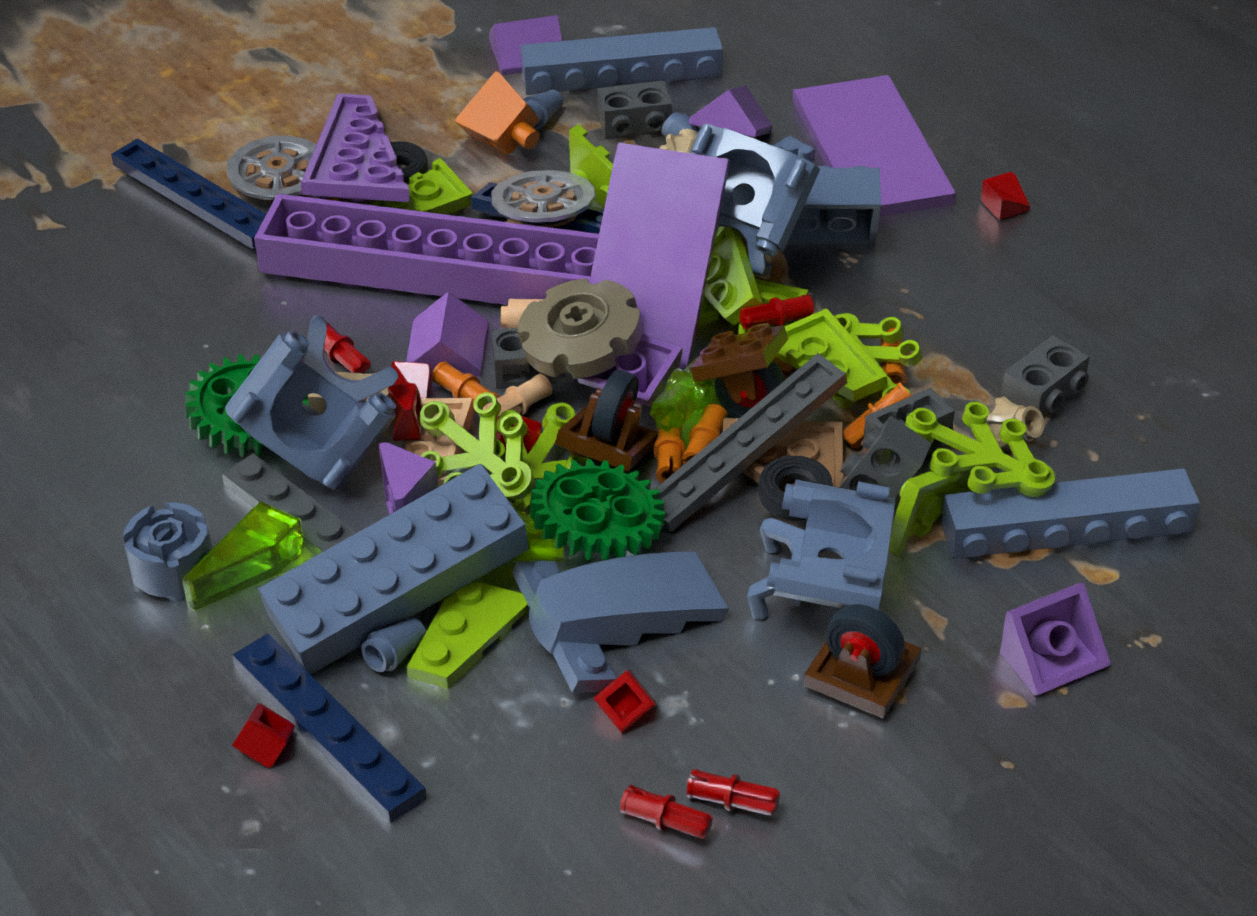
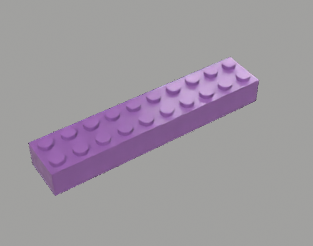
[254,194,599,305]

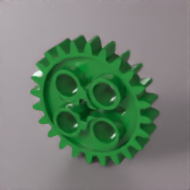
[185,354,309,457]
[529,459,665,561]

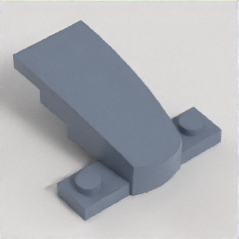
[512,551,729,693]

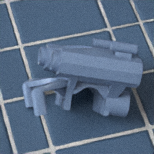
[689,123,820,276]
[225,315,398,490]
[746,480,895,619]

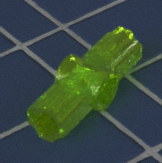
[650,357,716,432]

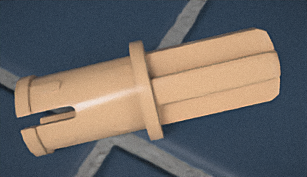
[483,373,553,421]

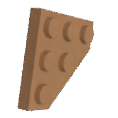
[723,418,843,492]

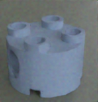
[123,502,215,602]

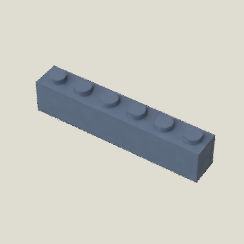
[520,27,723,95]
[941,468,1200,559]

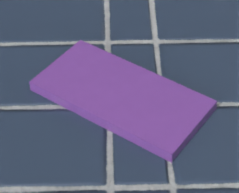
[792,75,956,217]
[589,143,730,384]

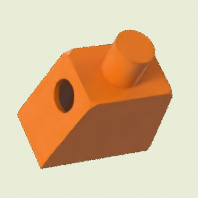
[454,71,540,154]

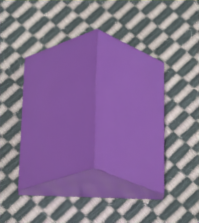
[489,15,562,75]
[689,86,773,137]
[406,291,488,377]
[578,334,683,406]
[379,442,438,515]
[1000,582,1111,695]

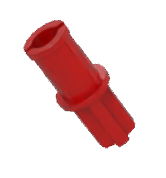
[739,294,814,330]
[324,322,371,374]
[686,769,780,815]
[620,785,713,839]

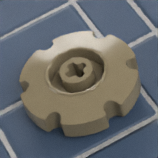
[518,278,643,379]

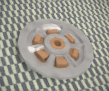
[227,136,316,202]
[492,170,595,228]

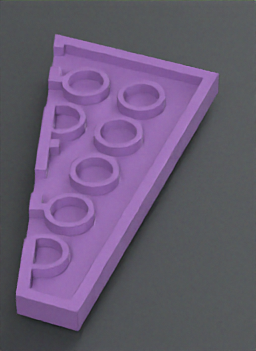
[301,93,409,202]

